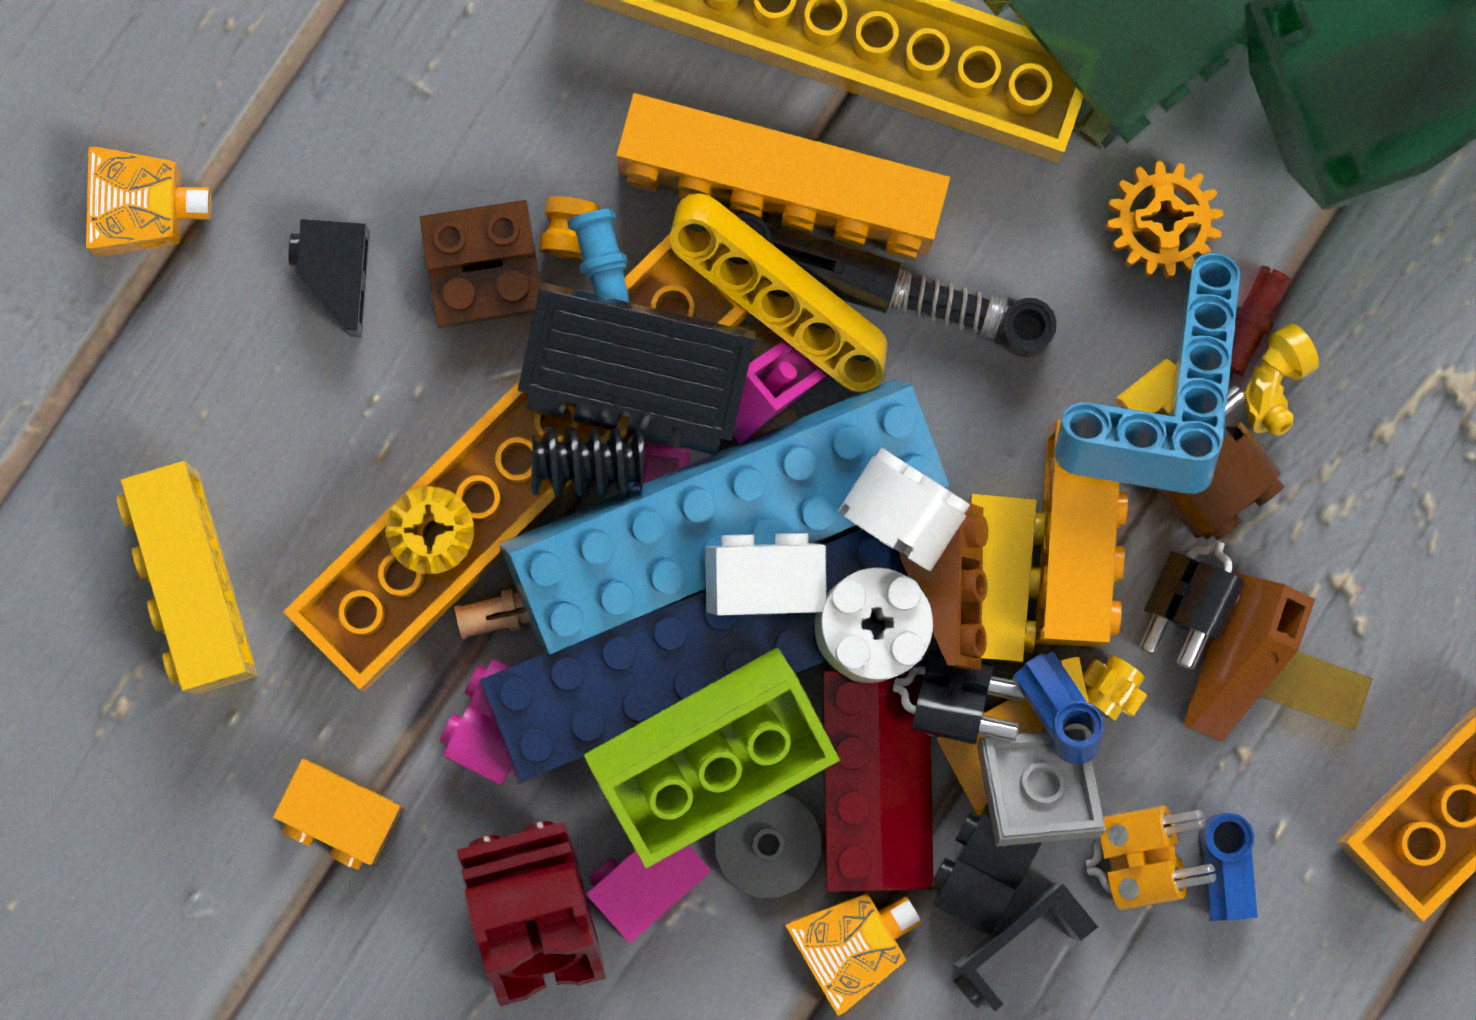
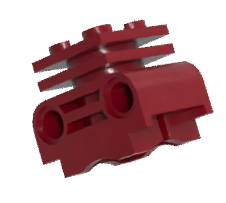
[457,821,606,1007]

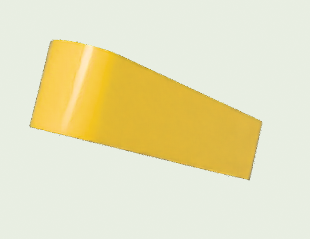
[669,193,888,393]

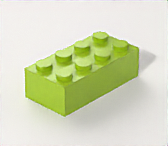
[583,648,840,868]

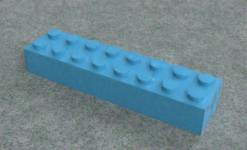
[499,378,949,655]

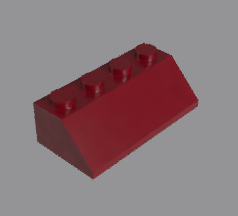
[821,671,934,891]

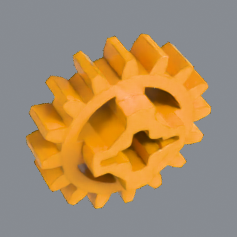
[1105,161,1224,280]

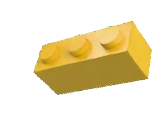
[968,494,1045,664]

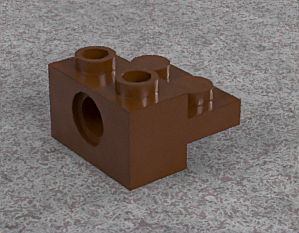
[419,200,540,328]

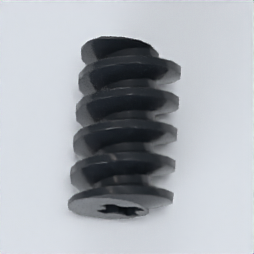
[531,426,644,498]

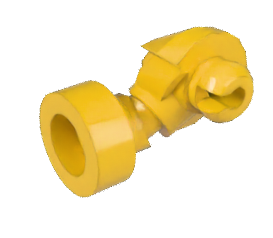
[1243,323,1319,436]

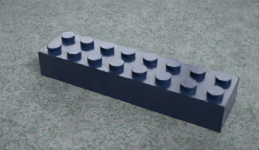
[479,529,908,785]

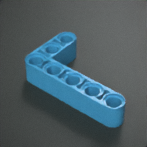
[1054,253,1240,493]

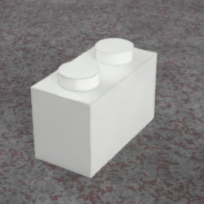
[705,533,826,615]

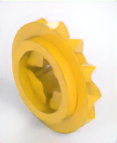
[385,486,474,574]

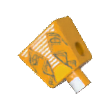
[86,147,212,256]
[784,893,922,1016]

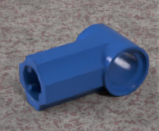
[1013,652,1104,764]
[1199,813,1258,921]

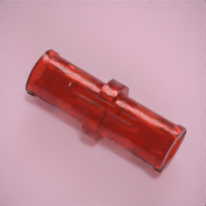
[1230,265,1292,376]

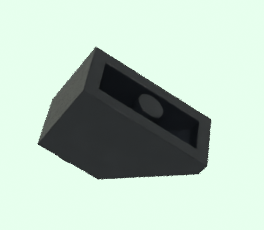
[288,219,370,337]

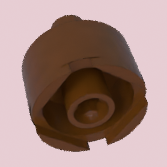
[1156,420,1284,540]

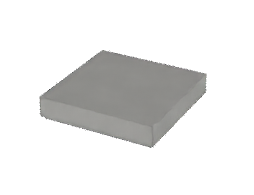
[976,728,1106,846]

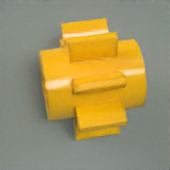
[1083,654,1148,722]

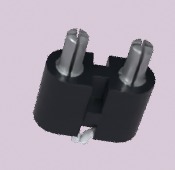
[1139,539,1245,669]
[893,651,1025,745]

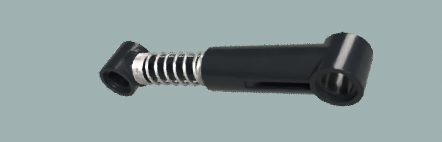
[728,213,1057,358]

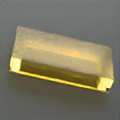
[1260,652,1373,730]

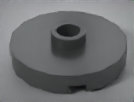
[715,793,822,898]

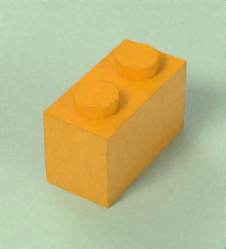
[273,758,404,870]

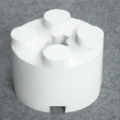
[837,447,970,571]
[815,568,933,683]

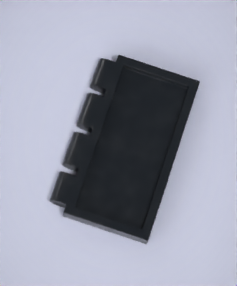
[518,282,757,456]

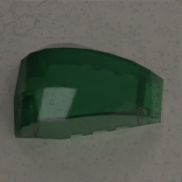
[1245,0,1476,210]

